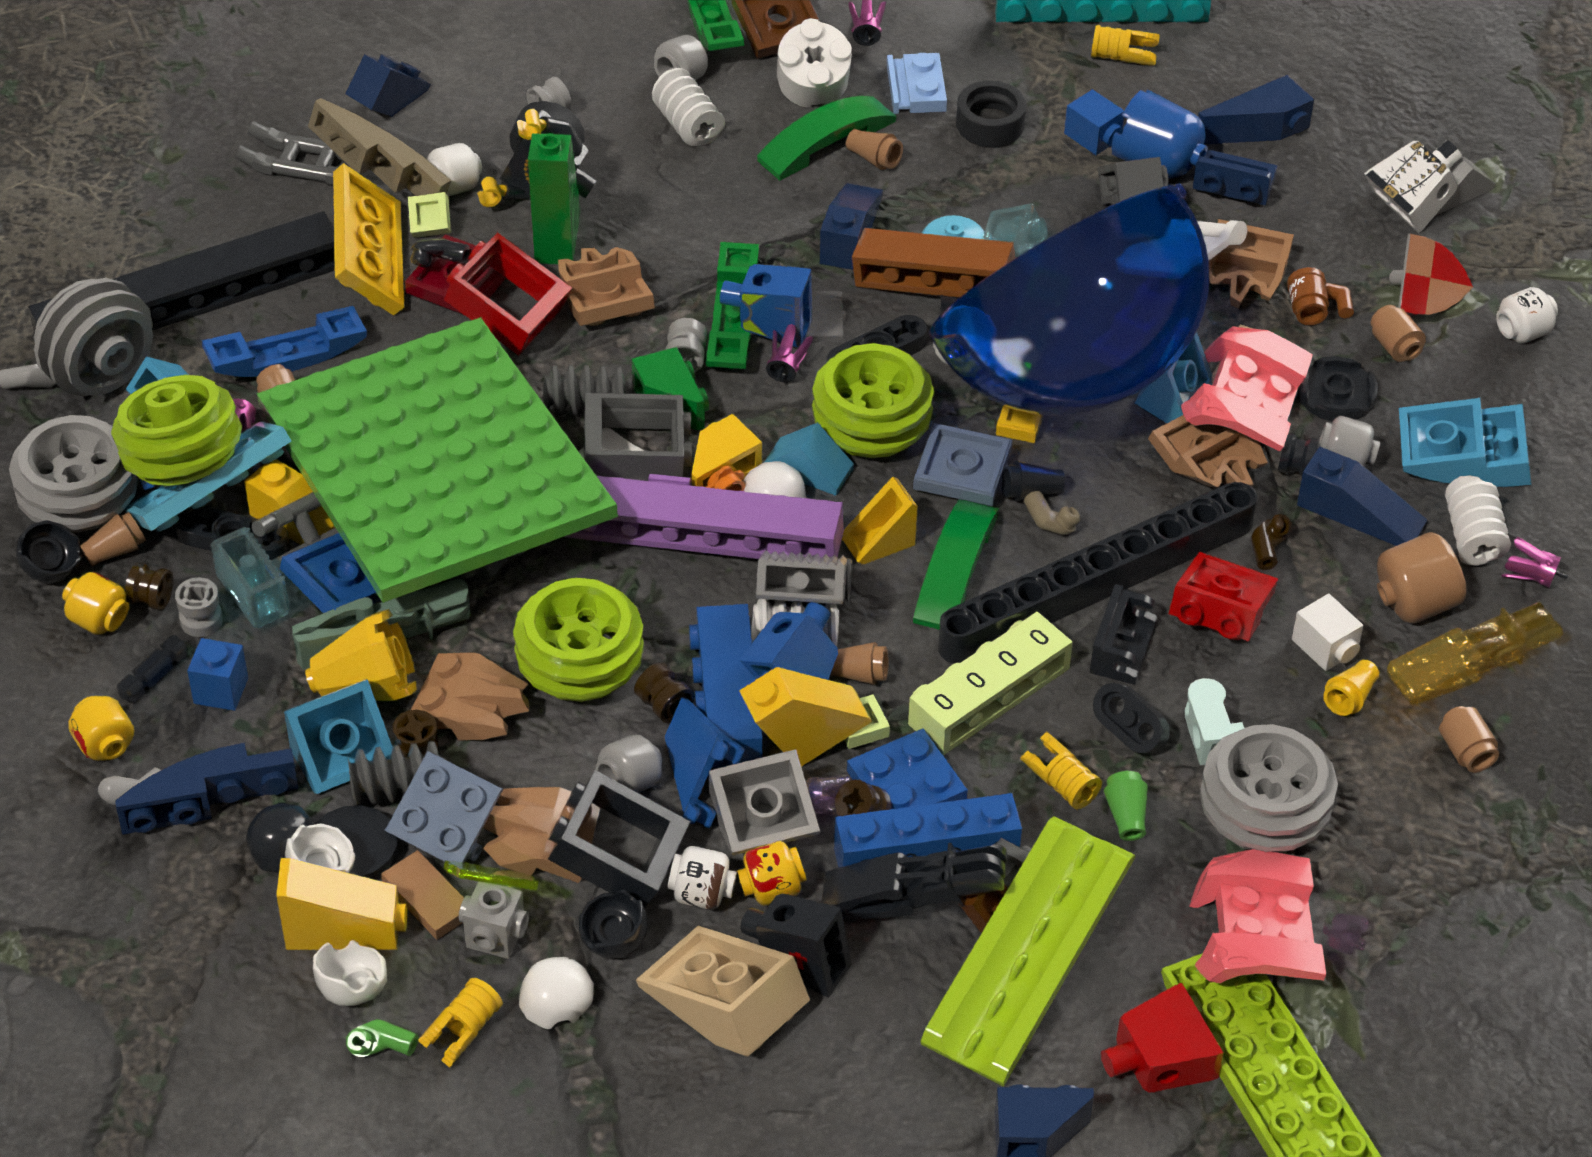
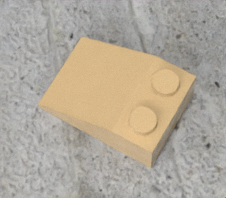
[636,926,810,1057]

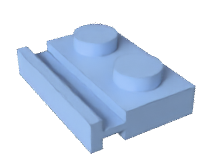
[887,53,947,114]

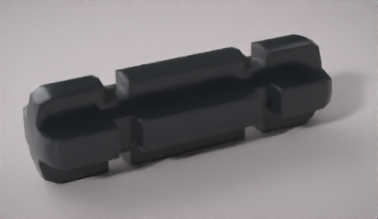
[116,635,188,704]

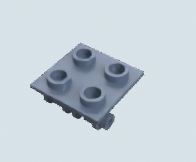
[385,751,503,869]

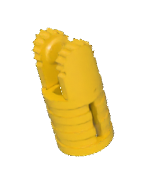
[1091,25,1160,66]
[1020,732,1102,810]
[418,978,503,1067]

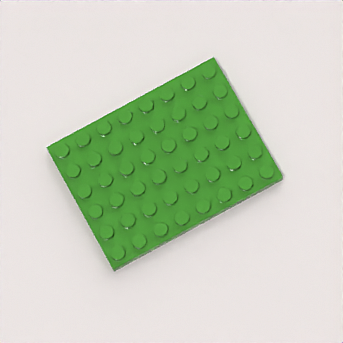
[257,317,618,603]

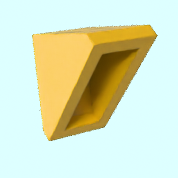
[842,477,918,565]

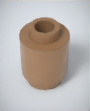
[1371,305,1426,362]
[1439,706,1499,773]

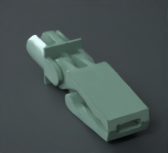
[292,579,471,670]

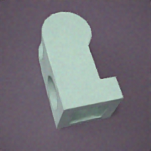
[1184,678,1244,765]

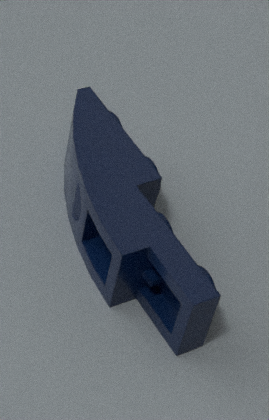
[115,742,298,835]

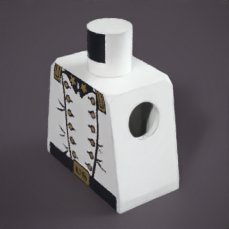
[1364,140,1462,234]

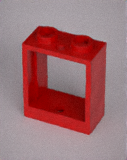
[444,232,572,356]

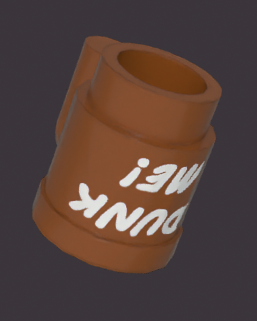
[1287,267,1354,325]

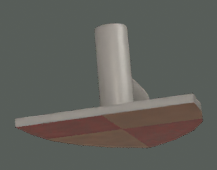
[1389,234,1473,315]

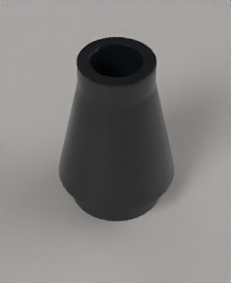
[1002,461,1065,501]

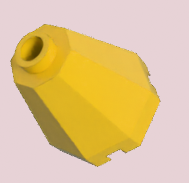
[305,609,417,701]

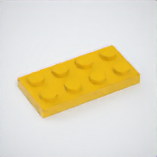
[333,163,404,315]

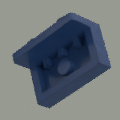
[1192,149,1278,205]

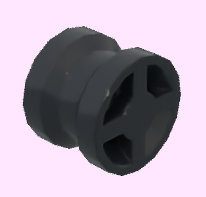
[1278,433,1319,476]

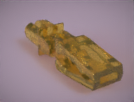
[1386,601,1563,705]

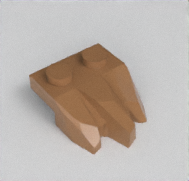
[1204,219,1294,308]
[558,247,655,326]
[1148,415,1268,487]
[411,653,529,740]
[483,787,600,883]

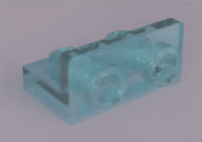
[982,203,1048,282]

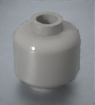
[654,35,708,81]
[1317,416,1380,466]
[595,734,662,793]

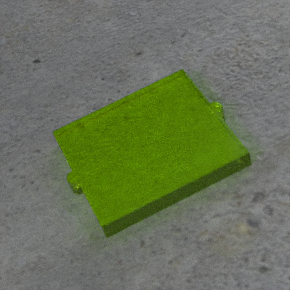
[444,860,538,891]

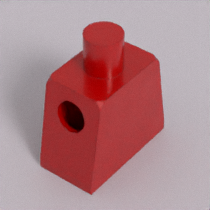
[1101,983,1224,1093]

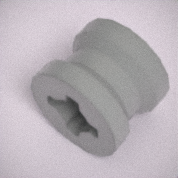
[526,77,572,110]

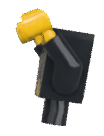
[477,109,597,207]

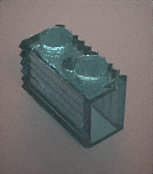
[210,527,290,628]

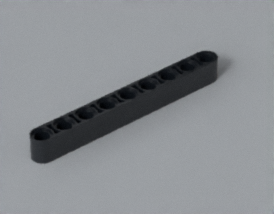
[938,482,1257,664]

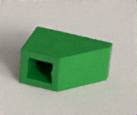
[632,347,709,430]

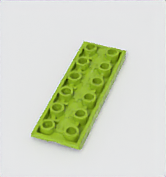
[921,816,1135,1087]
[1161,953,1381,1157]

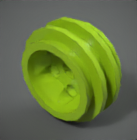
[812,343,934,458]
[111,375,242,486]
[513,578,644,702]

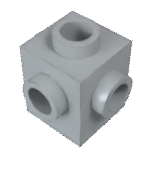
[459,880,529,959]

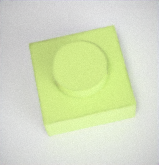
[408,192,451,238]
[844,694,890,749]

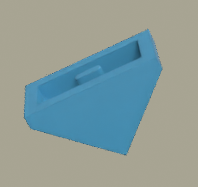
[764,422,854,496]

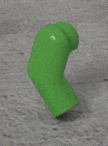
[345,1019,419,1057]

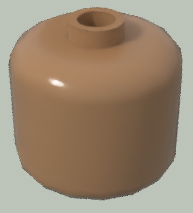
[1377,532,1467,624]

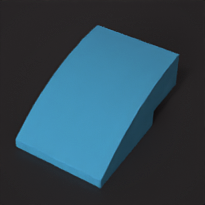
[1399,398,1531,487]

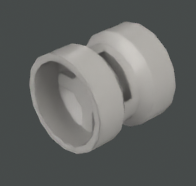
[666,318,707,372]
[175,577,223,637]

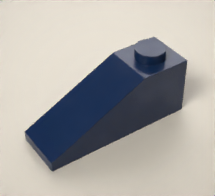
[1198,75,1314,144]
[820,183,883,270]
[1297,446,1427,546]

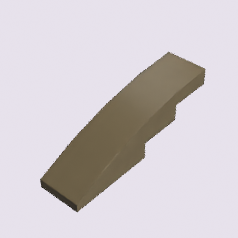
[308,98,451,196]

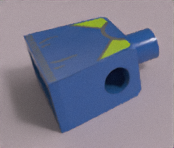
[720,264,812,348]

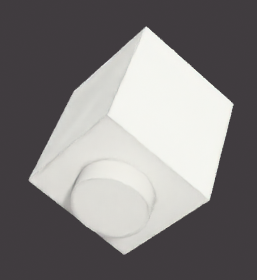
[1292,594,1363,671]

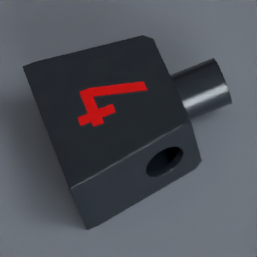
[740,893,852,998]

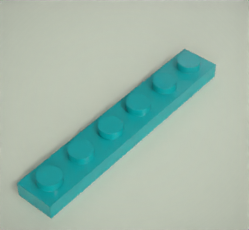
[995,0,1211,22]

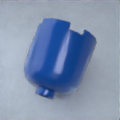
[1111,90,1208,179]

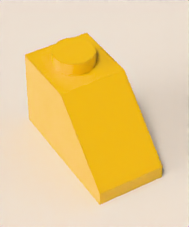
[692,414,762,487]
[244,459,335,545]

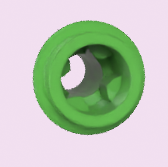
[1104,771,1148,841]

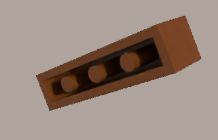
[852,228,1016,302]

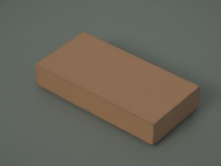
[381,850,464,940]

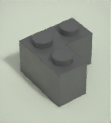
[1098,157,1173,241]

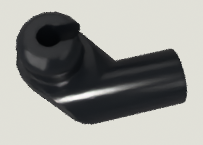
[410,239,470,267]

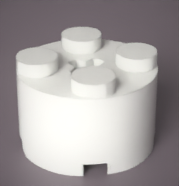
[777,18,852,107]

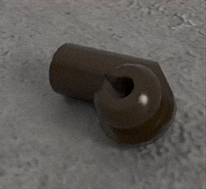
[1251,514,1292,570]

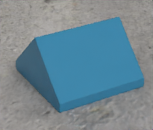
[1135,320,1212,423]
[284,679,393,794]

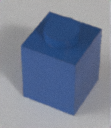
[1064,89,1124,155]
[187,638,248,711]

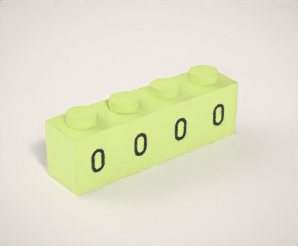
[908,612,1073,755]

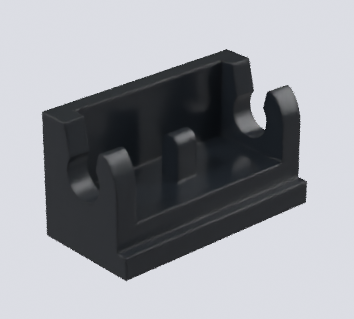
[1090,584,1157,685]

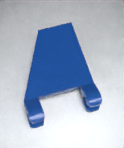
[664,698,745,828]

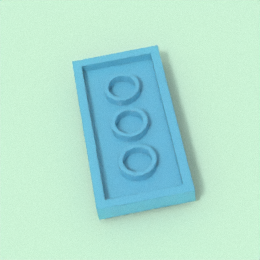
[124,421,291,531]

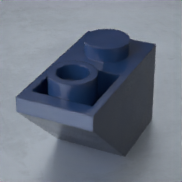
[345,54,431,117]
[994,1084,1094,1157]

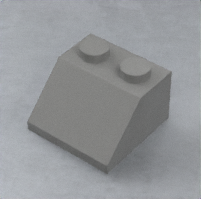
[709,750,820,856]

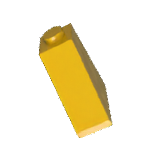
[739,667,872,767]
[276,858,407,950]

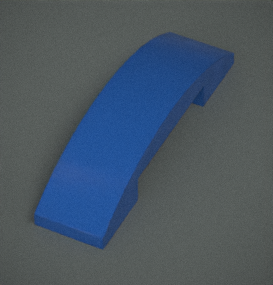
[202,306,367,377]

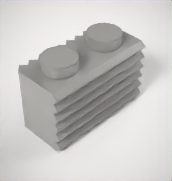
[756,550,847,604]

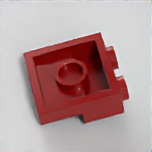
[1168,552,1278,641]

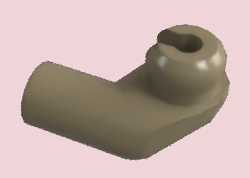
[1024,491,1080,535]

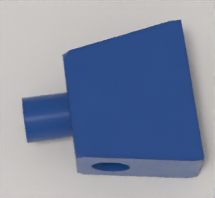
[740,602,838,680]

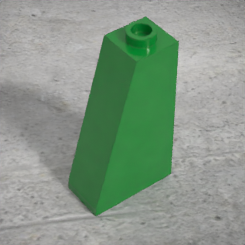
[528,133,580,264]

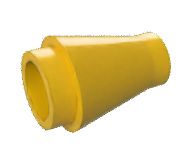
[1323,660,1379,716]

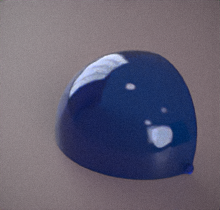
[929,184,1210,415]

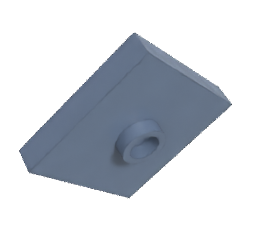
[913,423,1012,506]

